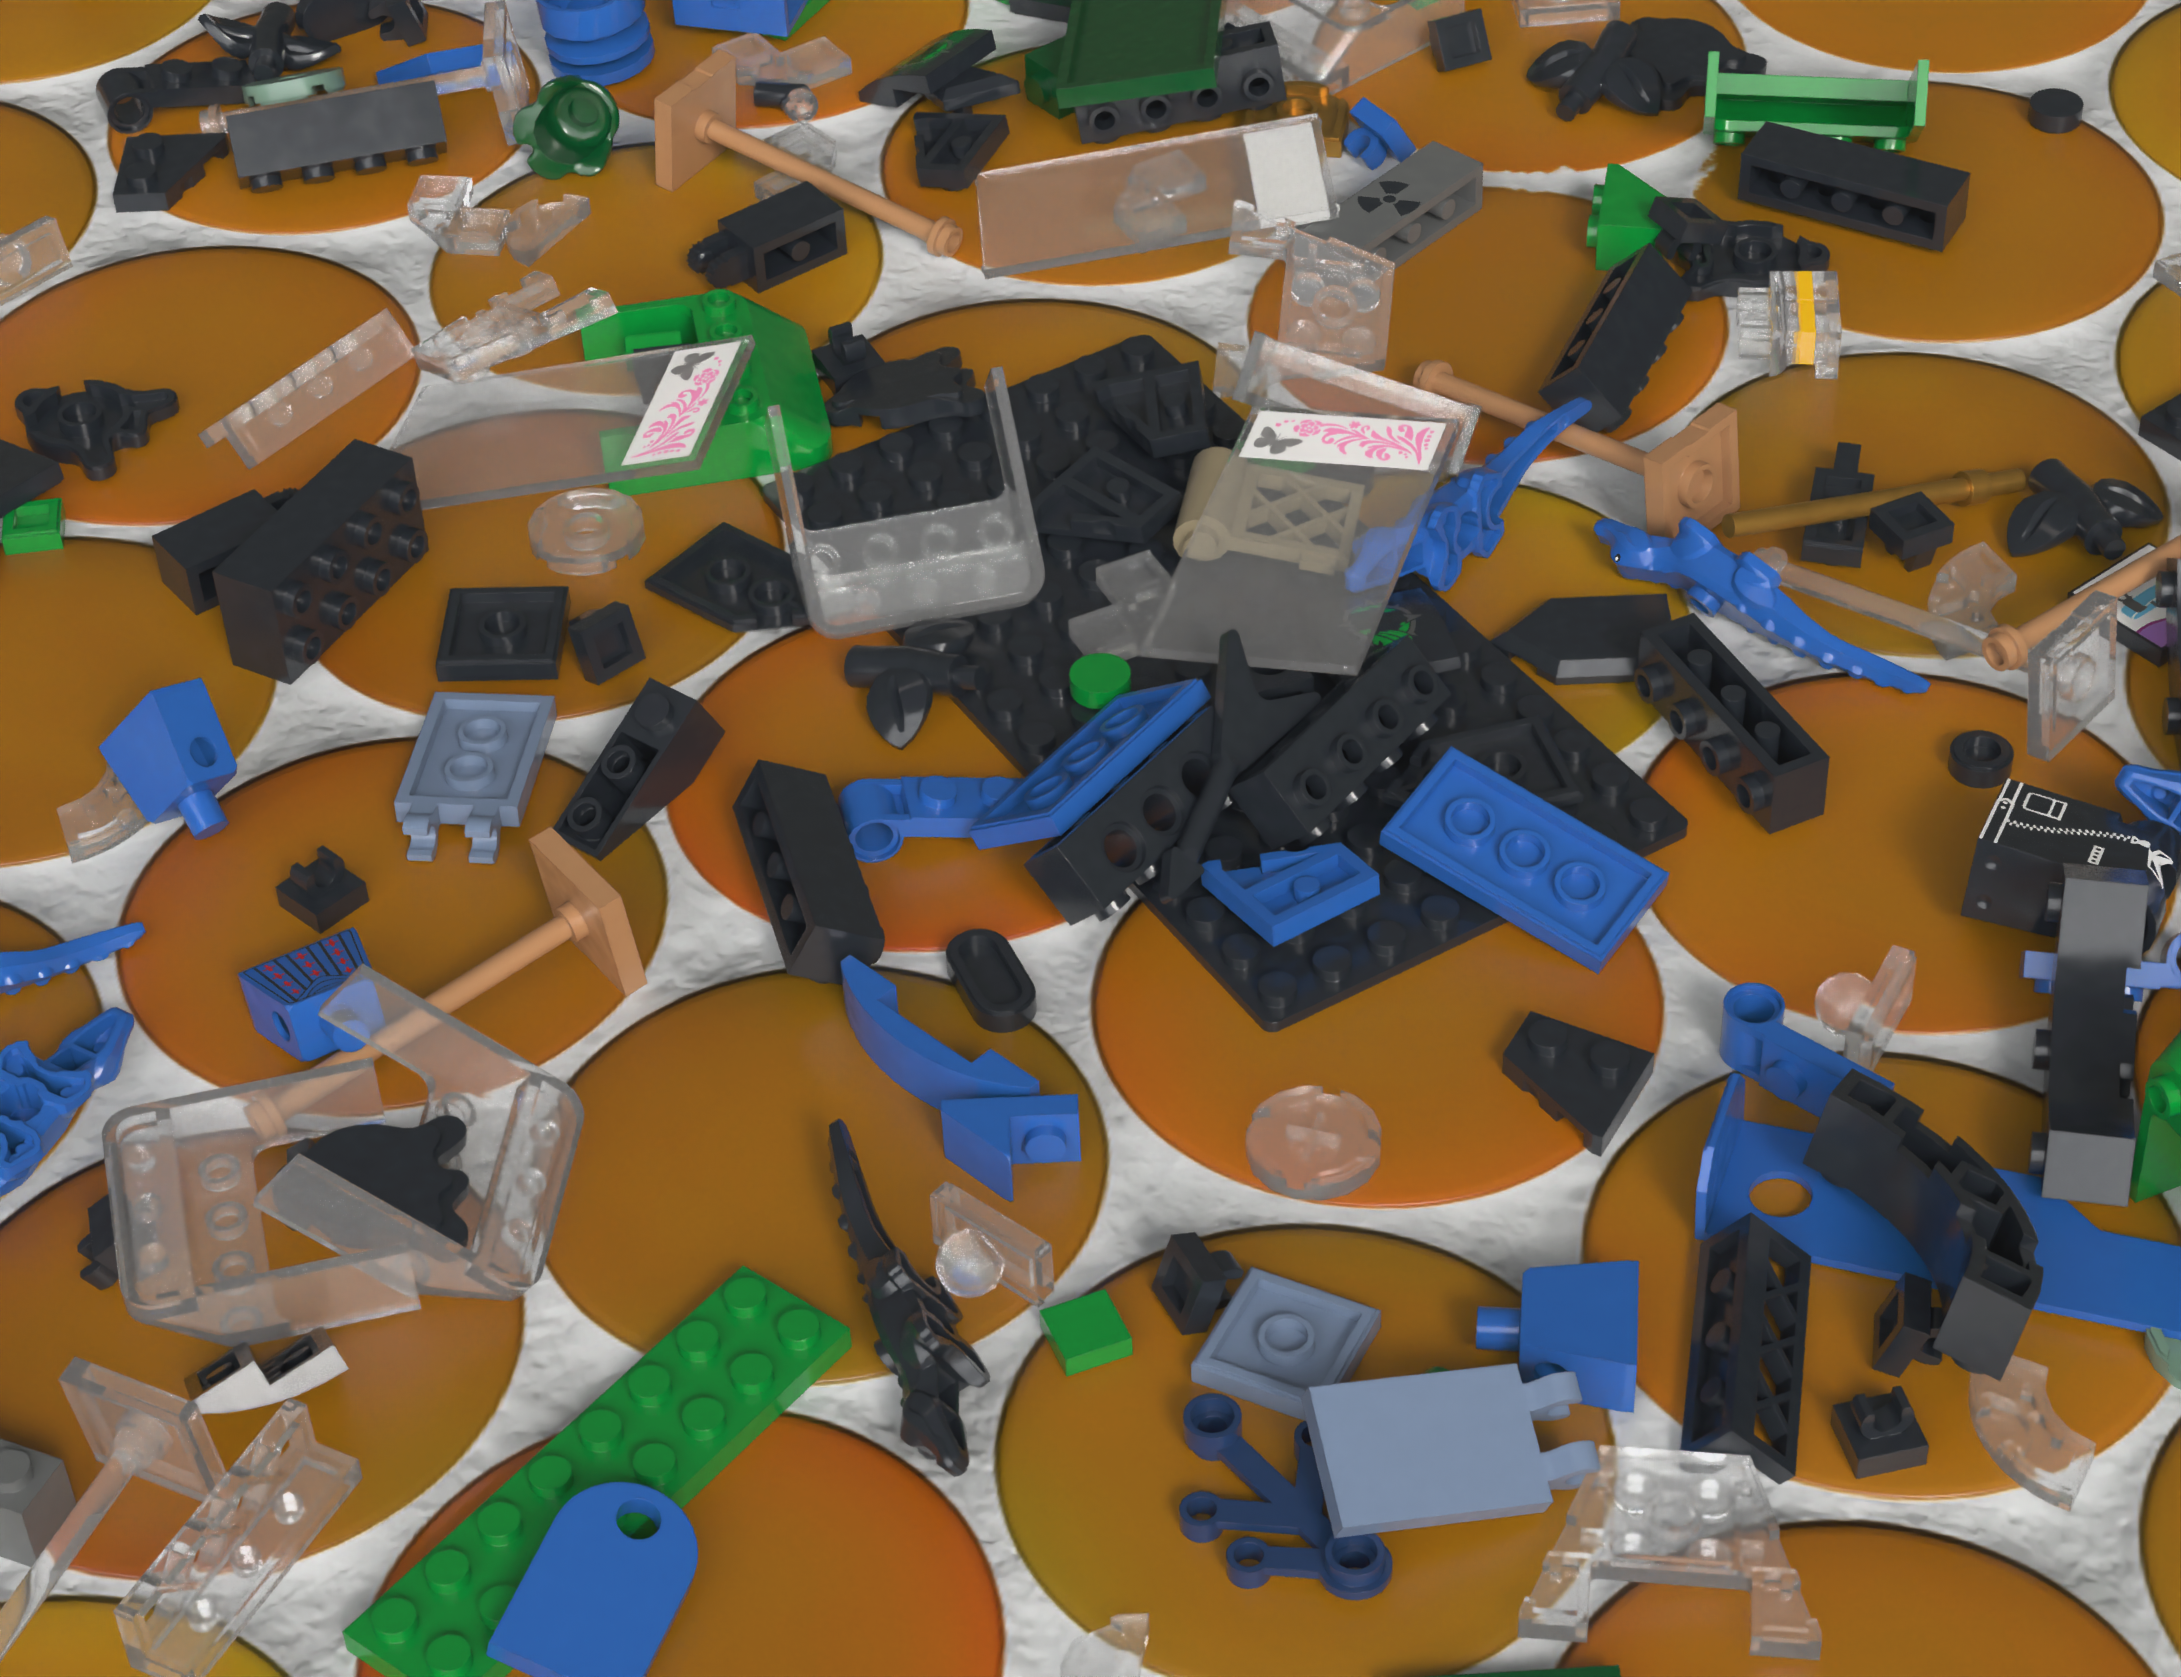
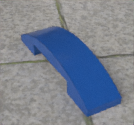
[840,955,1040,1110]

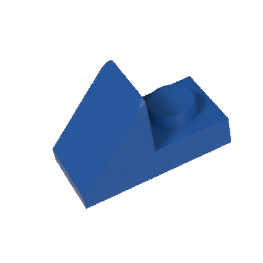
[941,1094,1081,1202]

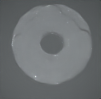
[528,487,646,576]

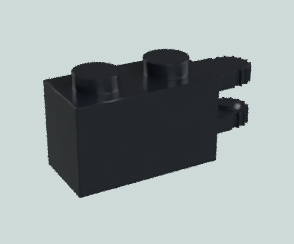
[686,181,847,294]
[152,487,298,616]

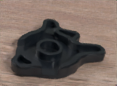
[1629,17,1767,111]
[1677,220,1830,302]
[825,347,987,429]
[14,380,180,481]
[274,1115,469,1258]

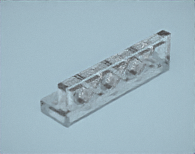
[198,308,418,470]
[114,1398,363,1677]

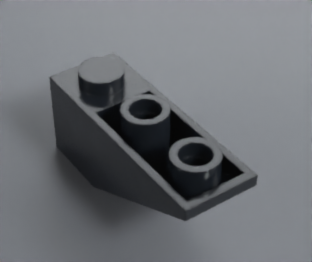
[553,678,726,861]

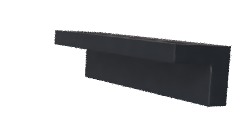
[1679,1212,1812,1485]

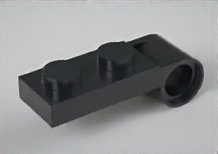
[96,57,256,134]

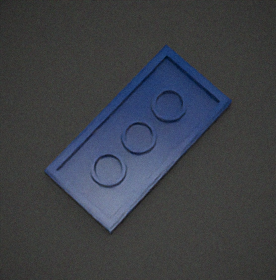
[968,678,1211,850]
[1379,746,1670,974]

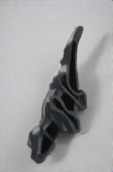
[827,1119,990,1477]

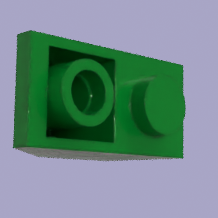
[1586,163,1666,271]

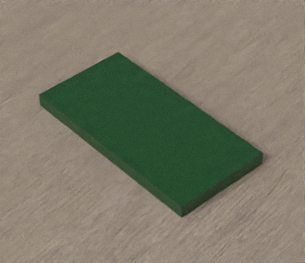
[1055,0,1227,109]

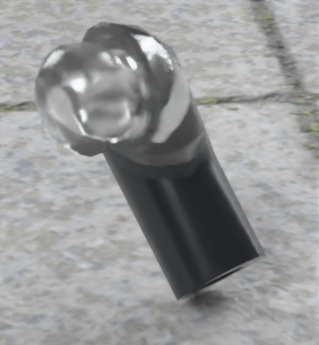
[754,81,819,123]

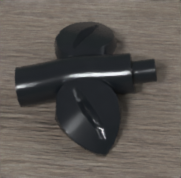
[198,2,342,81]
[1526,20,1661,121]
[2007,458,2164,560]
[844,617,987,750]

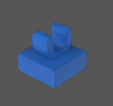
[1343,97,1416,170]

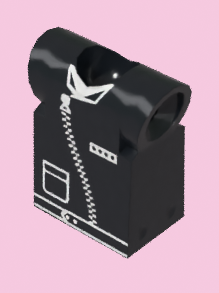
[1961,778,2181,954]

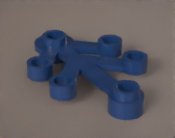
[1179,1393,1393,1600]

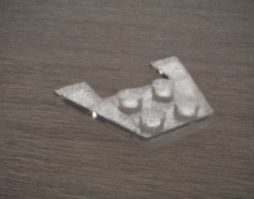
[1213,200,1395,398]
[410,270,618,384]
[1518,1445,1822,1660]

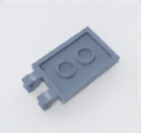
[394,692,557,864]
[1301,1363,1601,1538]

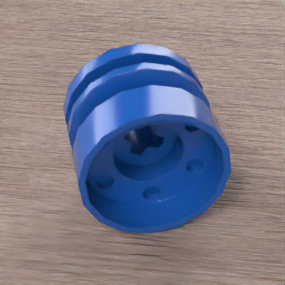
[536,0,655,86]

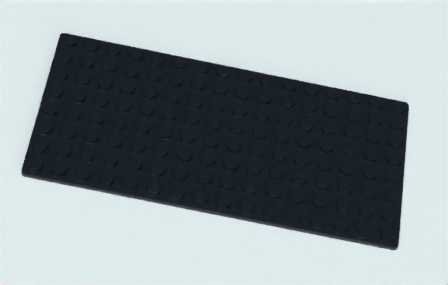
[762,335,1688,1032]

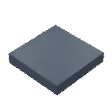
[1191,1267,1381,1421]

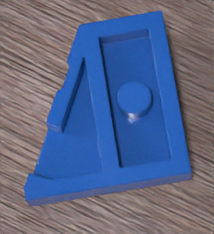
[376,39,516,89]
[1201,842,1380,947]

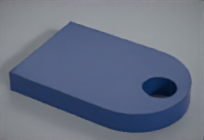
[486,1482,698,1677]

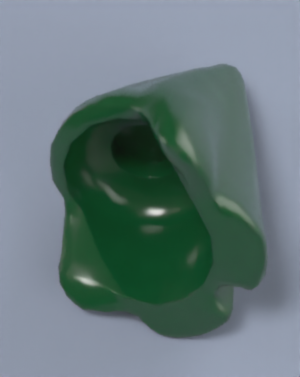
[513,74,620,180]

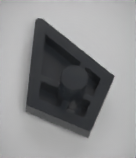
[925,66,1021,114]

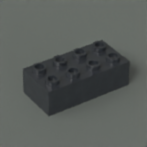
[212,439,429,685]

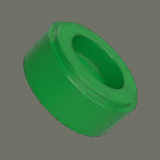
[1069,653,1131,709]

